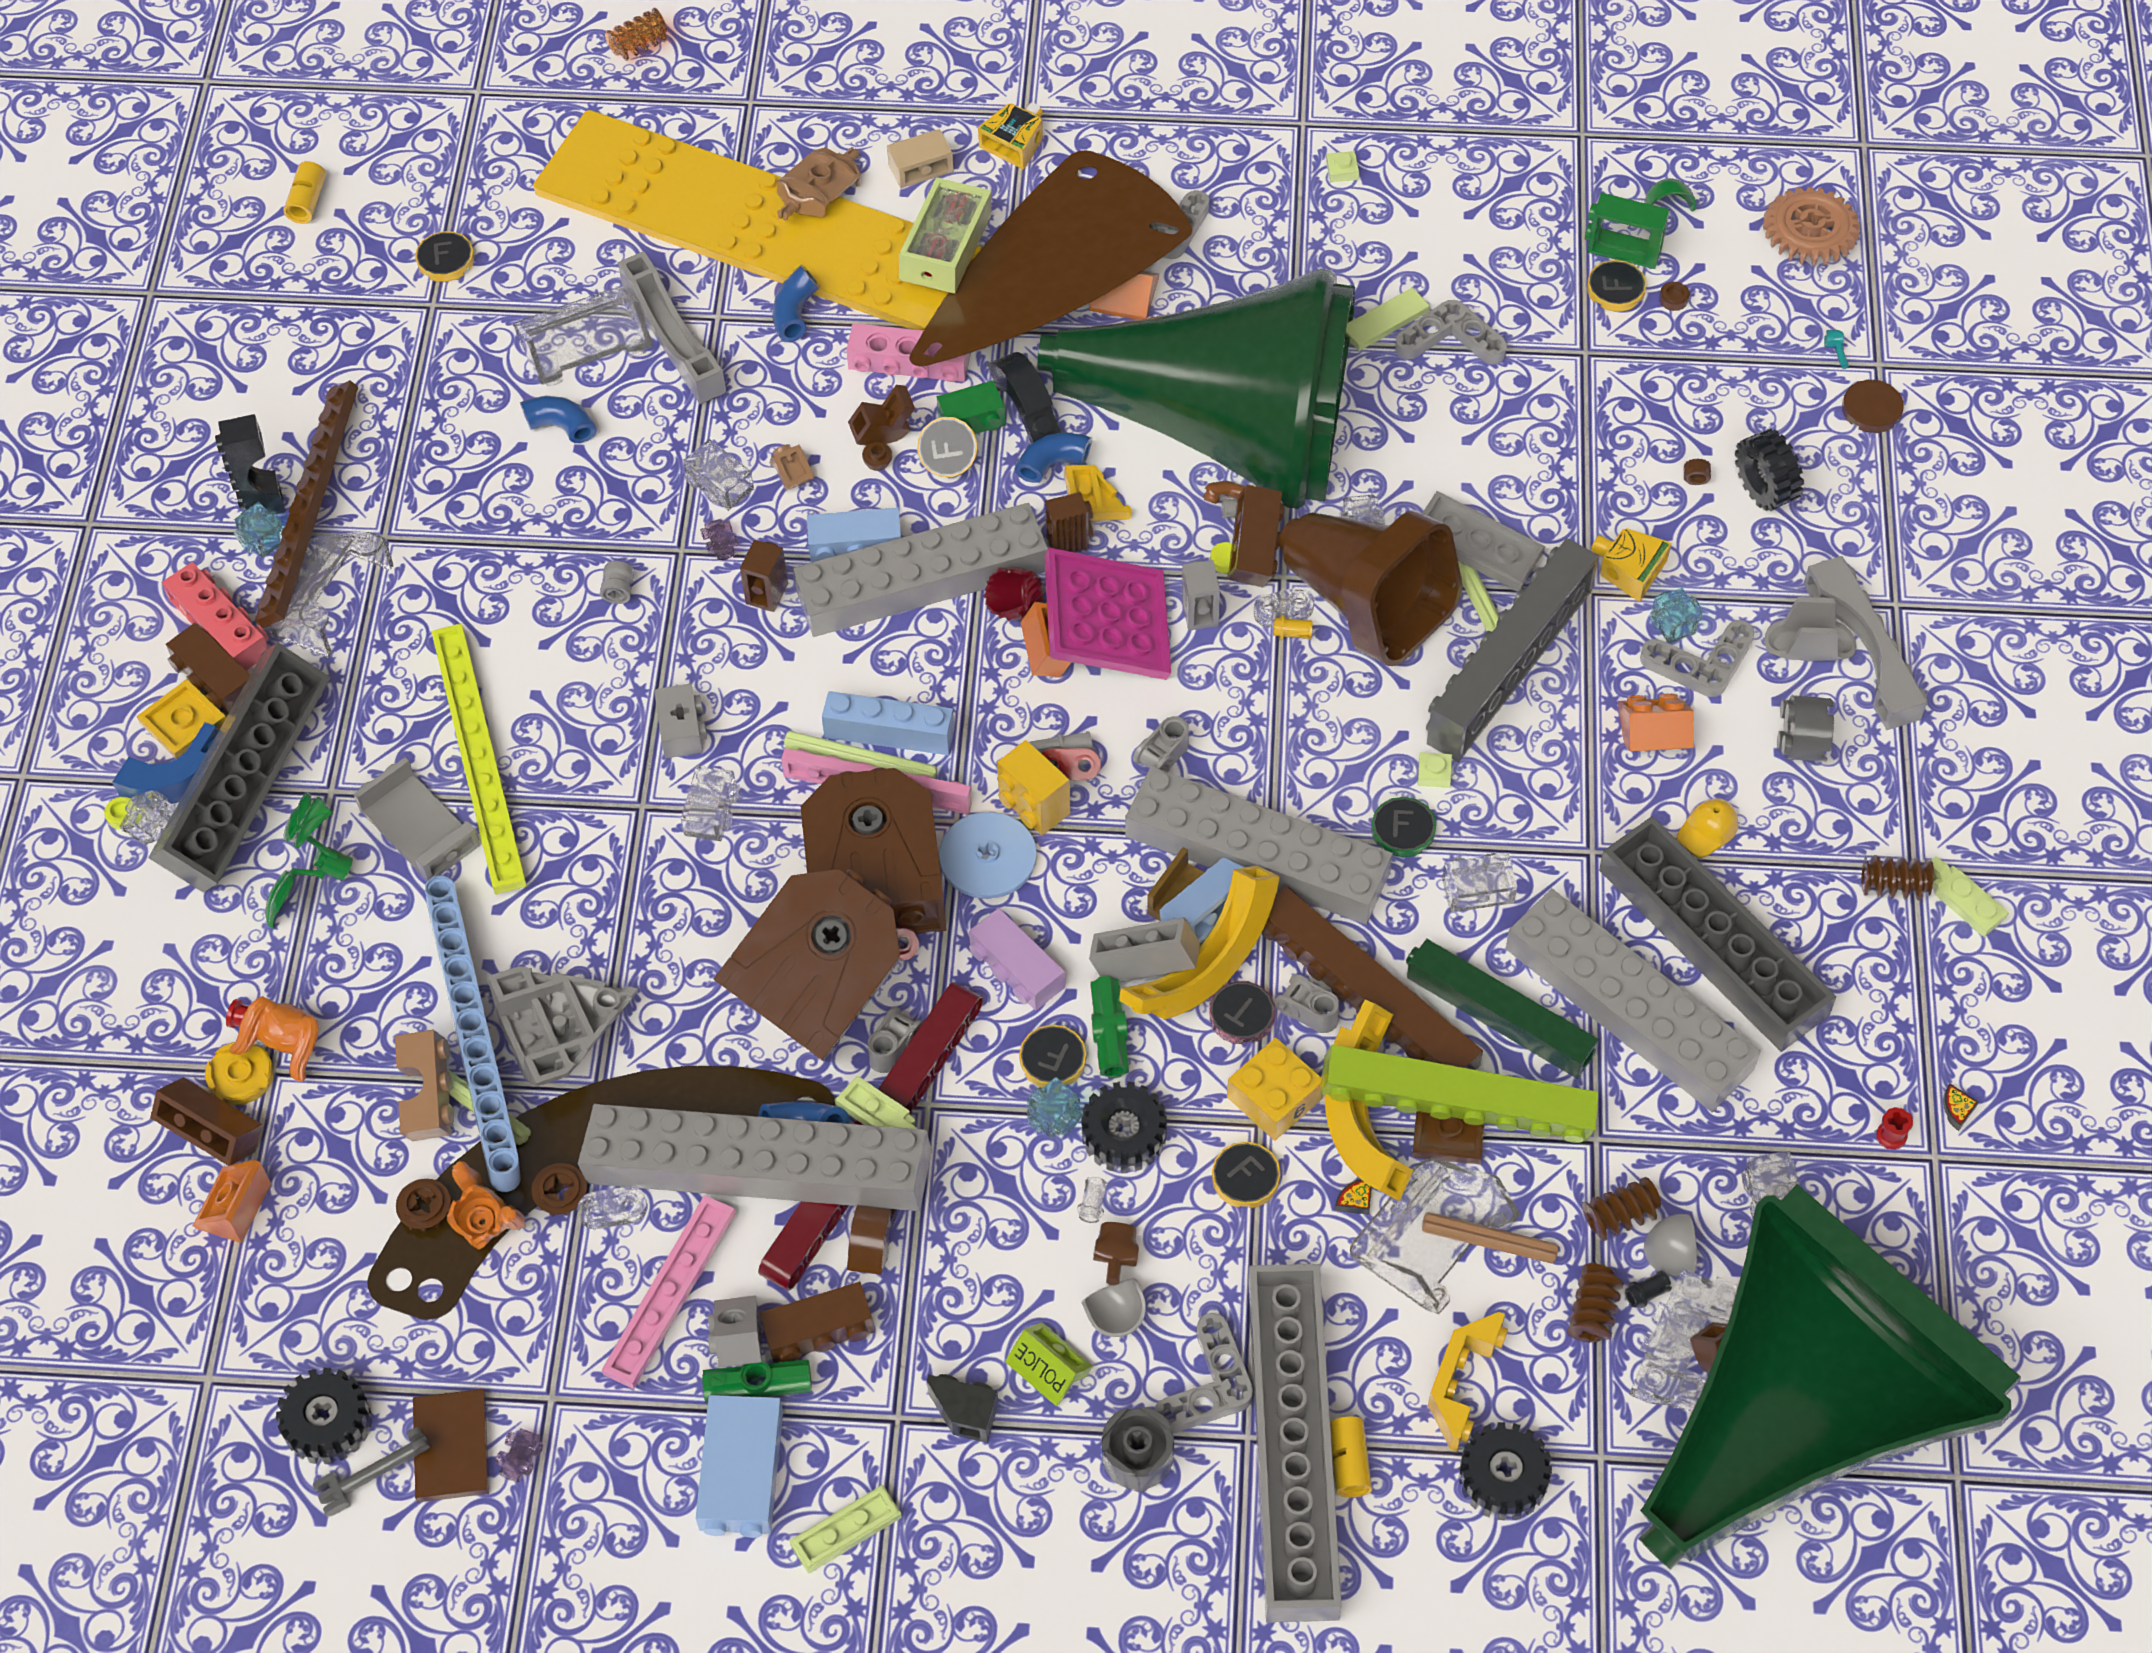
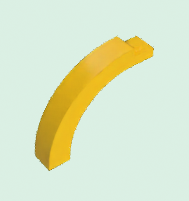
[1119,865,1280,1020]
[1325,1000,1414,1201]

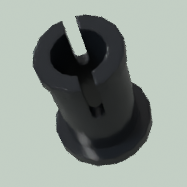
[1625,1270,1672,1308]

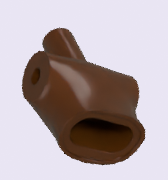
[1093,1222,1139,1286]

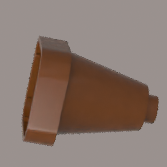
[1279,510,1462,666]

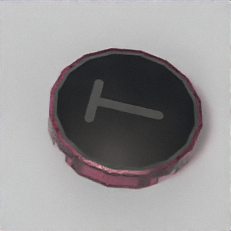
[1209,981,1275,1045]

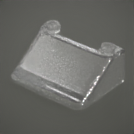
[513,287,653,386]
[255,531,394,658]
[1350,1158,1521,1315]

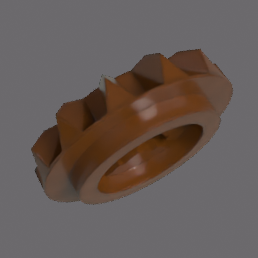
[531,1163,587,1217]
[395,1179,452,1232]

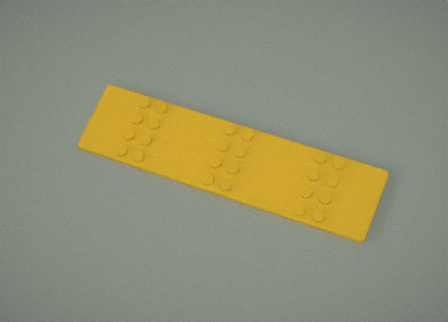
[533,110,982,331]

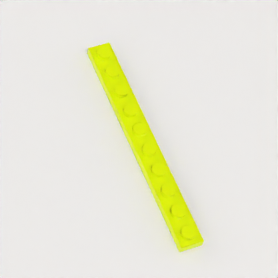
[431,623,527,895]

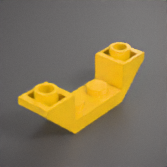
[1428,1312,1508,1452]

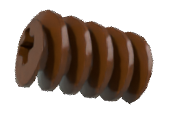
[1861,855,1934,901]
[1582,1177,1661,1241]
[1567,1263,1624,1343]

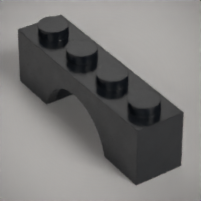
[215,414,286,520]

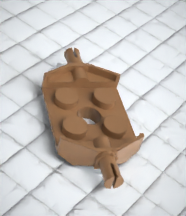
[776,147,861,221]

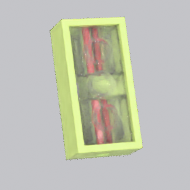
[899,177,991,294]

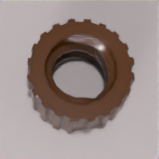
[1684,458,1711,485]

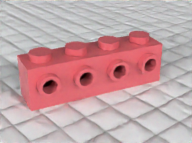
[161,562,269,670]

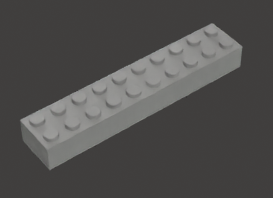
[578,1104,932,1211]
[1248,1264,1342,1623]

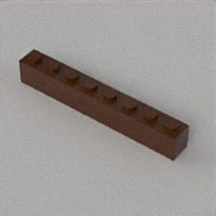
[1261,886,1483,1070]

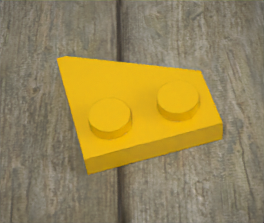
[1064,465,1132,521]

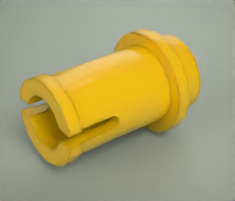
[1273,615,1313,640]

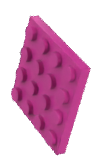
[1044,548,1172,680]

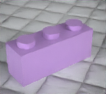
[969,908,1065,1011]

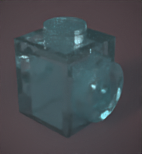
[233,502,283,558]
[1650,588,1702,643]
[1027,1077,1082,1139]

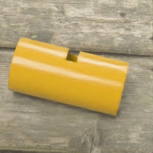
[283,161,326,224]
[1330,1416,1372,1498]

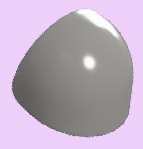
[1644,1214,1697,1276]
[1081,1278,1146,1337]

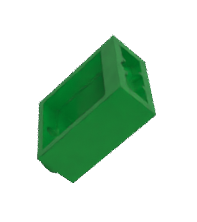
[1584,193,1670,269]

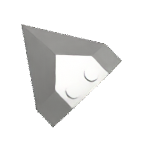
[488,966,638,1087]

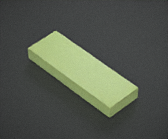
[1346,287,1430,351]
[789,1484,902,1574]

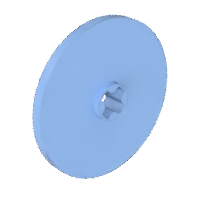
[939,812,1036,899]

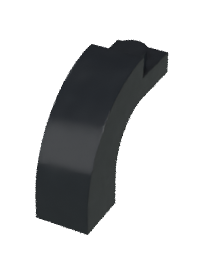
[987,352,1061,444]

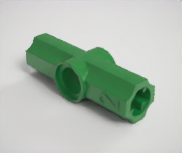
[1090,976,1129,1079]
[702,1360,812,1403]

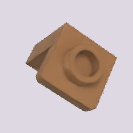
[769,444,815,491]

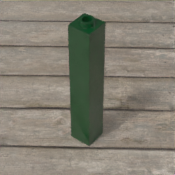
[1406,938,1599,1079]

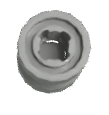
[600,561,635,604]

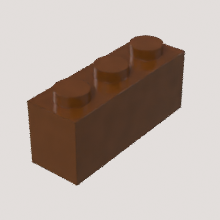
[1227,484,1284,588]
[165,622,250,715]
[150,1077,262,1166]
[759,1281,875,1363]

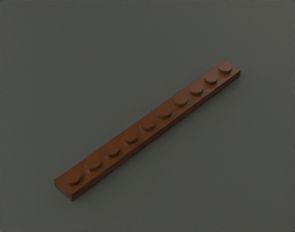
[255,380,358,628]

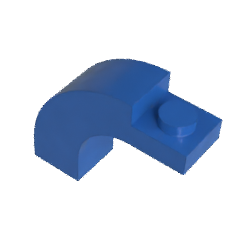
[112,722,218,806]

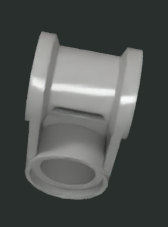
[1133,716,1189,772]
[1274,974,1339,1033]
[868,1006,923,1073]

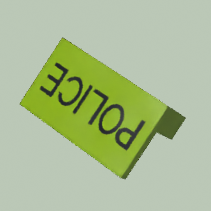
[1004,1322,1093,1406]

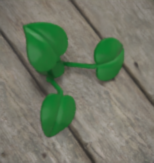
[265,792,353,929]

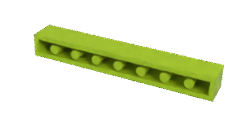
[1320,1044,1598,1143]

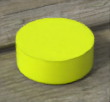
[1210,542,1232,573]
[104,797,139,830]

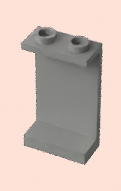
[354,757,481,881]

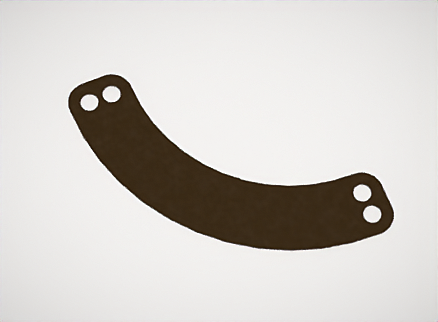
[367,1066,835,1320]

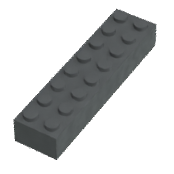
[1426,538,1599,763]
[148,642,331,892]
[1599,816,1837,1052]

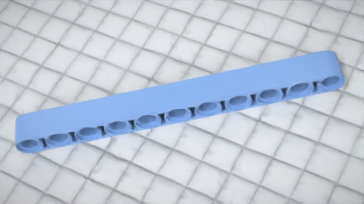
[425,876,521,1192]

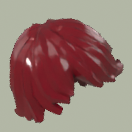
[983,567,1045,621]

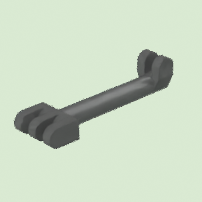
[313,1427,432,1517]

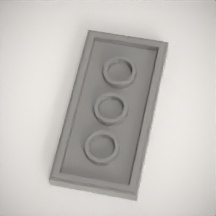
[1422,491,1546,592]

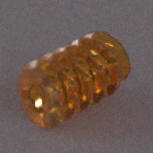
[605,7,668,61]

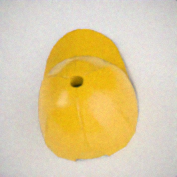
[1676,798,1738,858]

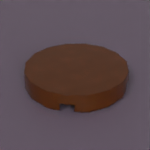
[1842,379,1904,433]

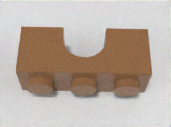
[395,1029,454,1142]

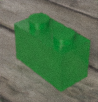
[936,380,1006,434]

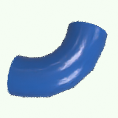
[772,265,820,342]
[520,395,597,443]
[1014,432,1092,483]
[758,1102,850,1124]

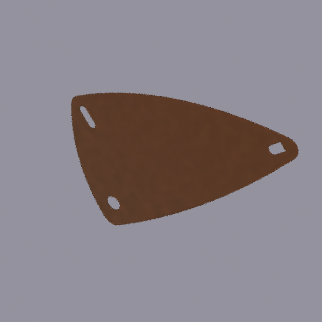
[909,150,1193,367]

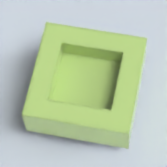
[1326,151,1359,183]
[1418,752,1452,788]

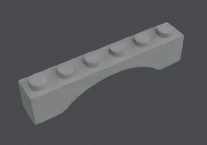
[618,251,726,404]
[1803,556,1927,731]

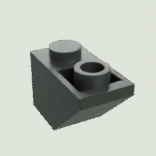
[927,1374,999,1443]

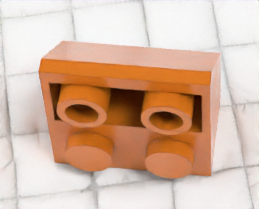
[1618,693,1694,751]

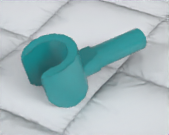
[1824,330,1849,369]

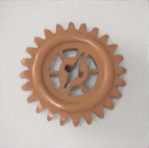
[1763,187,1860,266]

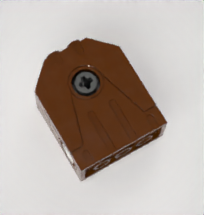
[800,767,947,944]
[713,869,901,1062]

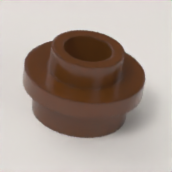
[862,442,892,471]

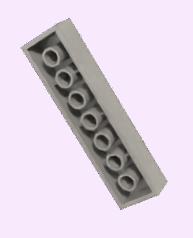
[793,502,1048,637]
[1125,766,1393,925]
[1505,888,1761,1113]

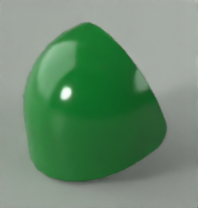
[1644,178,1696,212]

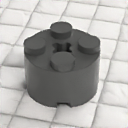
[1777,695,1834,762]
[1102,1407,1174,1492]

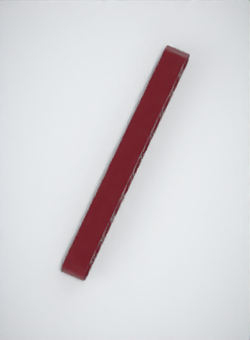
[758,982,984,1291]

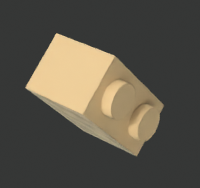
[887,129,954,189]

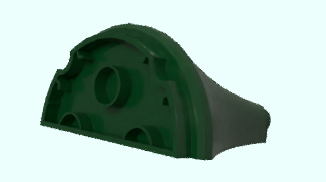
[1037,268,1355,509]
[1638,1184,2021,1570]

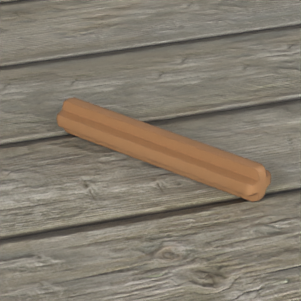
[1422,1212,1558,1263]

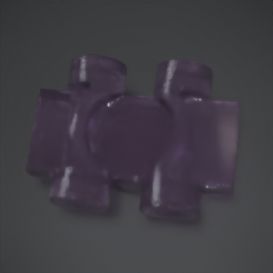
[700,519,738,561]
[495,1428,543,1483]

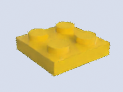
[136,679,226,759]

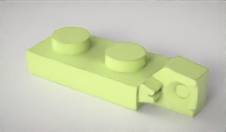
[1931,856,2009,937]
[835,1076,918,1129]

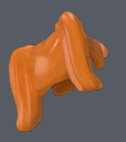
[230,996,319,1082]
[447,1161,526,1250]

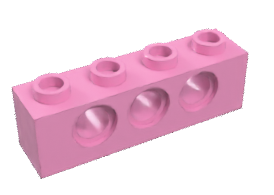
[846,323,971,382]

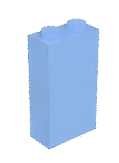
[695,1395,783,1538]

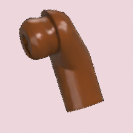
[1203,480,1245,504]

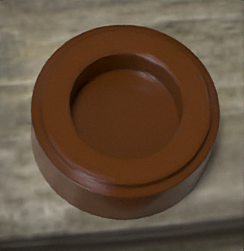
[1659,282,1690,311]

